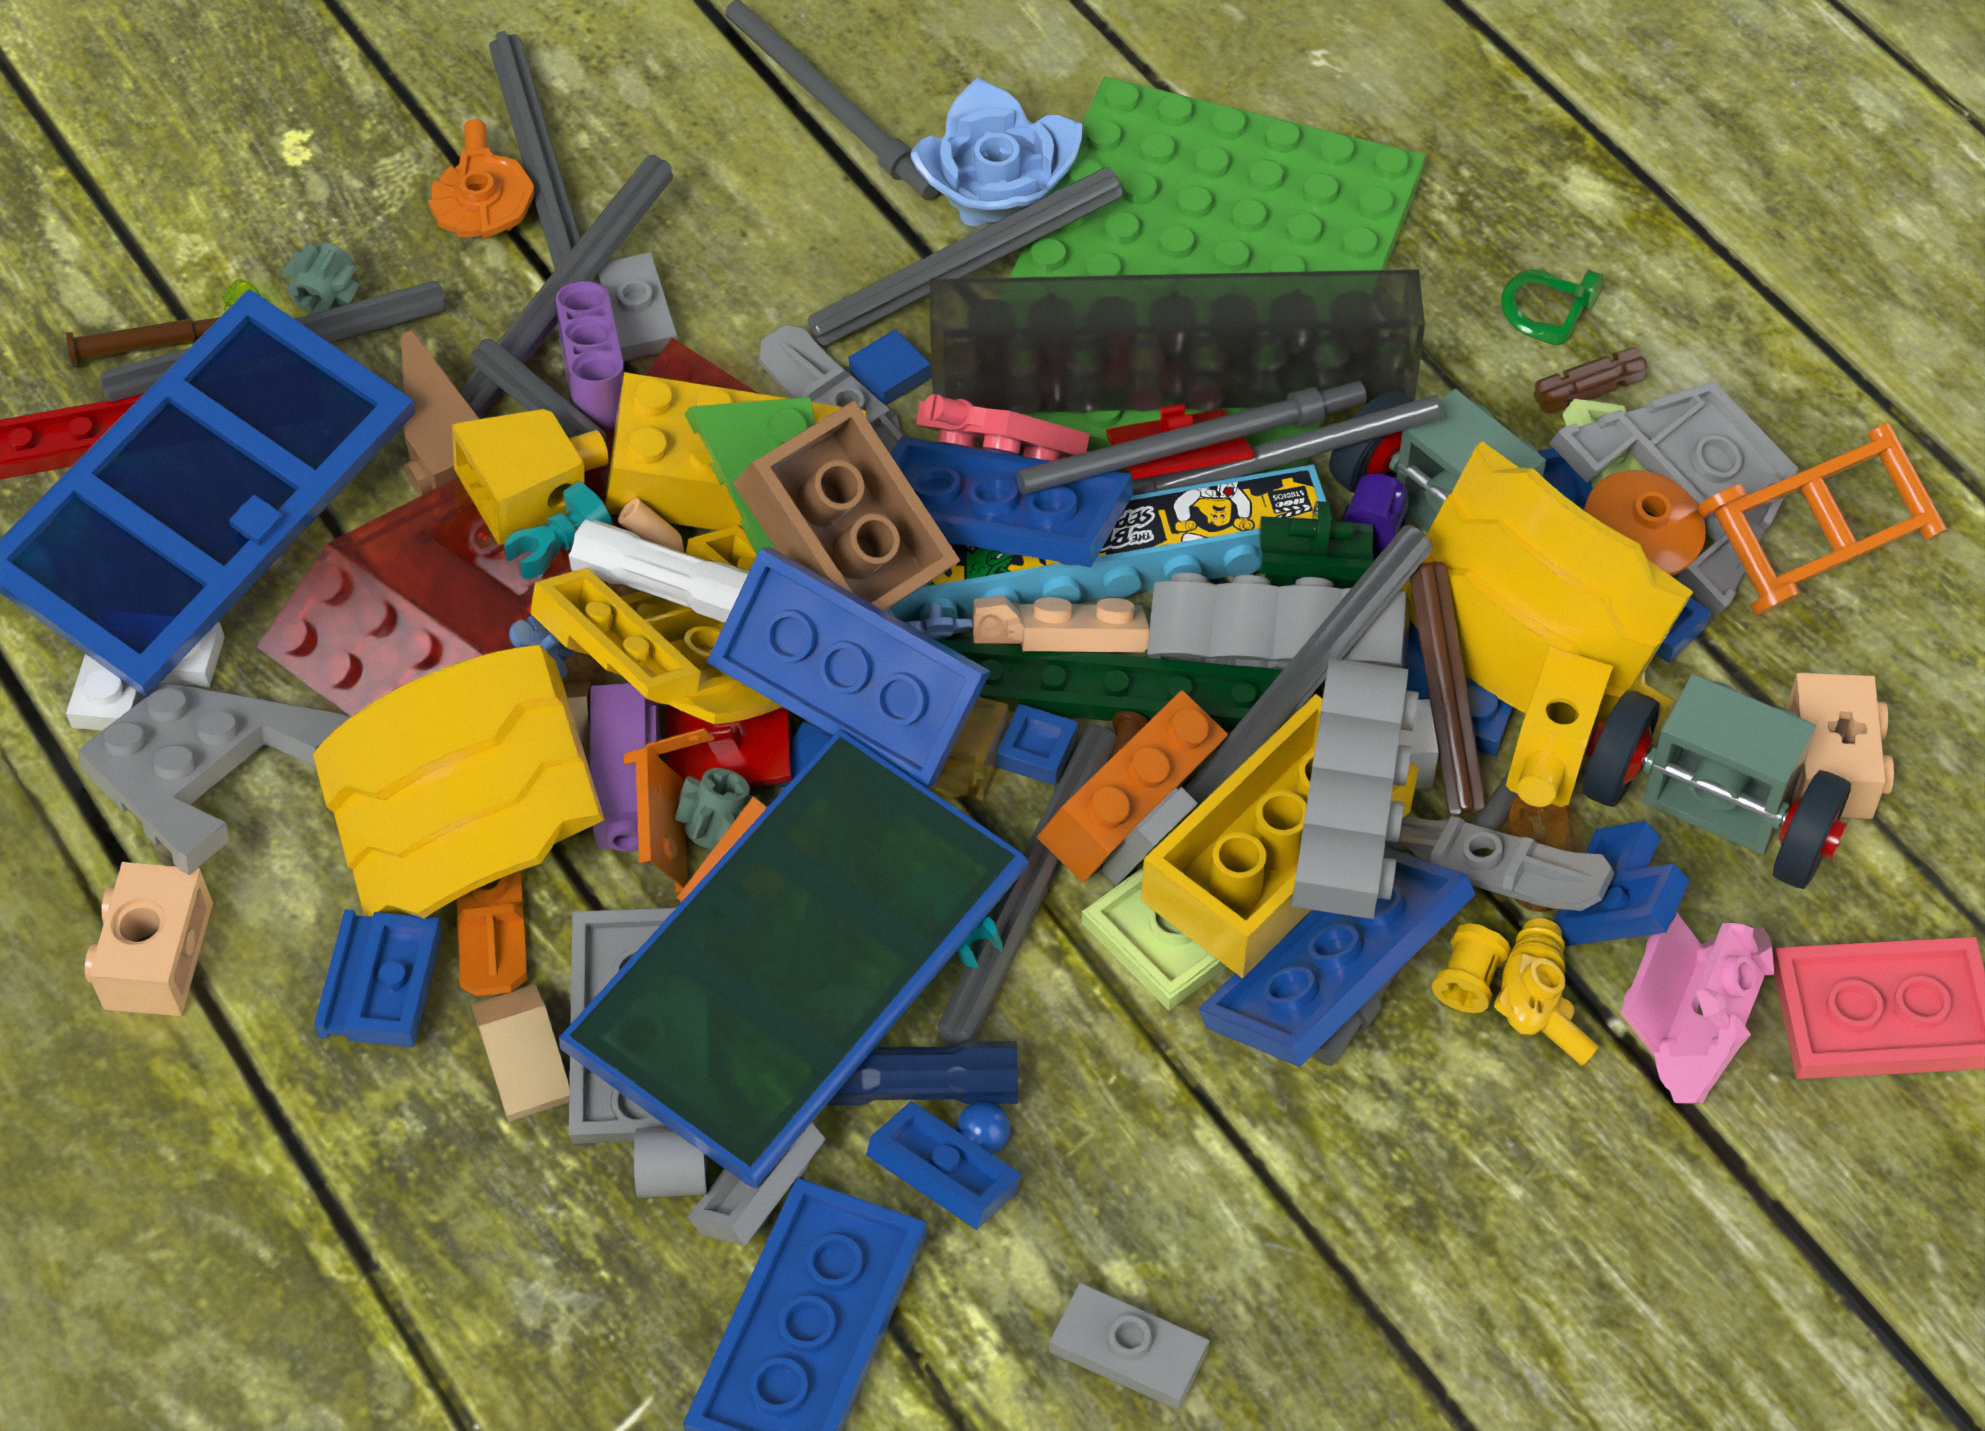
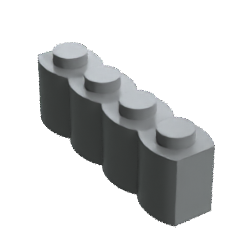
[1147,573,1411,670]
[1291,658,1419,919]

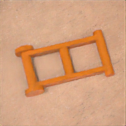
[1697,422,1948,617]

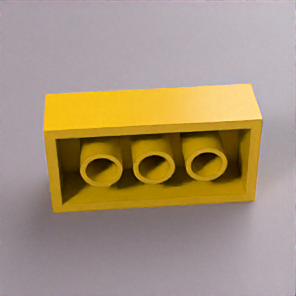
[605,372,866,531]
[1141,694,1419,978]

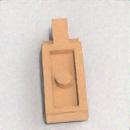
[972,595,1150,652]

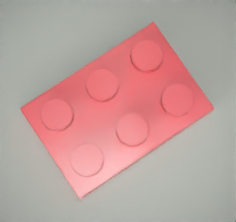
[1773,937,1985,1079]

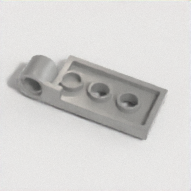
[569,908,709,1198]

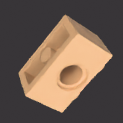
[85,862,213,1017]

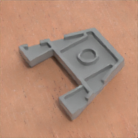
[1549,381,1799,618]
[78,683,350,875]

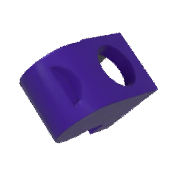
[1341,474,1409,560]

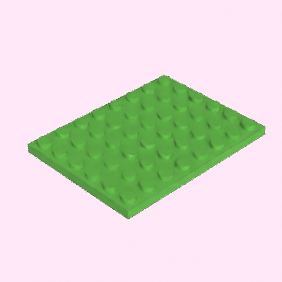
[952,76,1426,478]

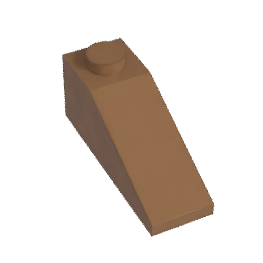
[401,329,479,513]

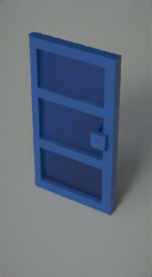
[0,290,415,698]

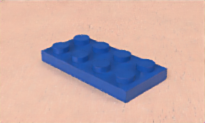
[890,436,1133,567]
[706,547,991,788]
[1198,847,1475,1067]
[683,1178,927,1431]

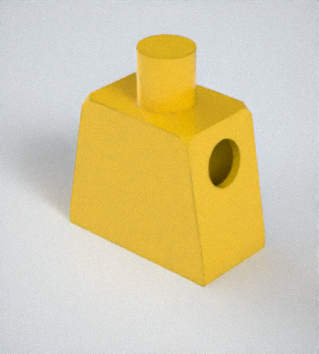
[452,409,609,545]
[1506,647,1613,807]

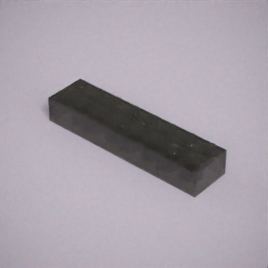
[930,269,1425,414]

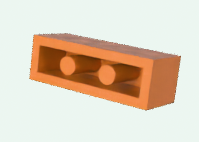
[1036,690,1229,883]

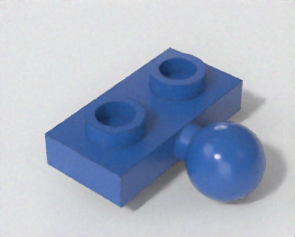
[866,1101,1022,1230]

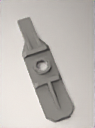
[758,325,904,453]
[1385,816,1614,911]

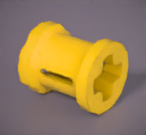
[1431,923,1511,1014]

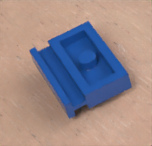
[314,909,443,1047]

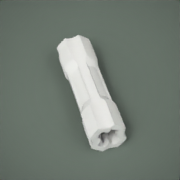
[569,519,749,623]

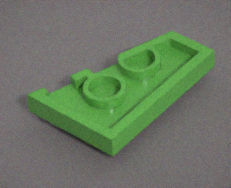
[684,397,815,555]

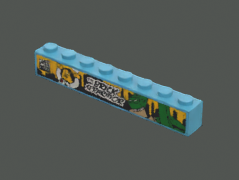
[886,464,1332,622]

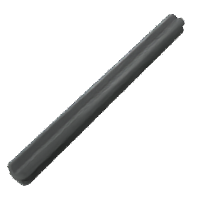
[489,31,581,270]
[458,155,673,419]
[808,168,1123,346]
[100,281,446,402]
[1175,524,1433,828]
[938,725,1117,1047]

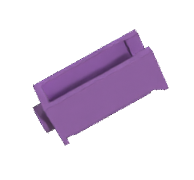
[590,683,661,852]

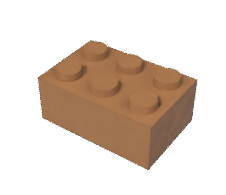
[733,400,960,612]

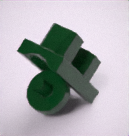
[1259,501,1375,589]

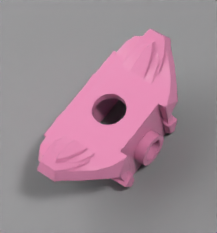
[1620,913,1774,1104]

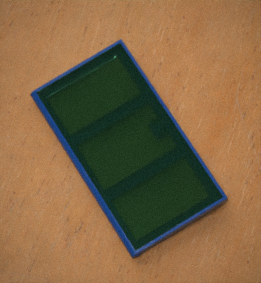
[559,729,1029,1188]

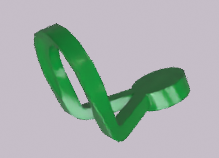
[1501,269,1603,345]

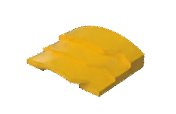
[1400,441,1693,730]
[530,525,783,724]
[313,645,605,919]

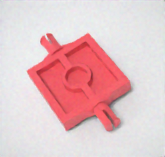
[916,394,1090,461]

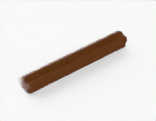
[1409,562,1486,816]

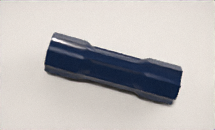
[811,1041,1018,1106]

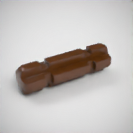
[1533,347,1647,413]

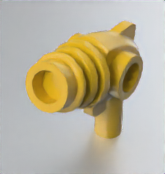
[1494,918,1599,1066]

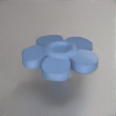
[904,603,973,639]
[509,615,573,679]

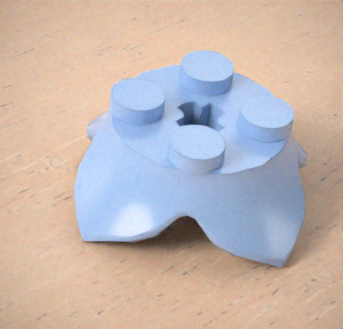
[911,77,1082,227]

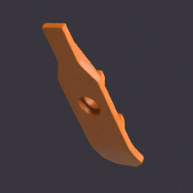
[456,870,527,997]

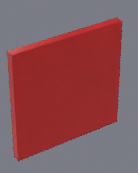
[1105,403,1254,480]
[666,704,793,789]

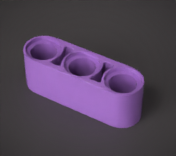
[556,281,624,430]

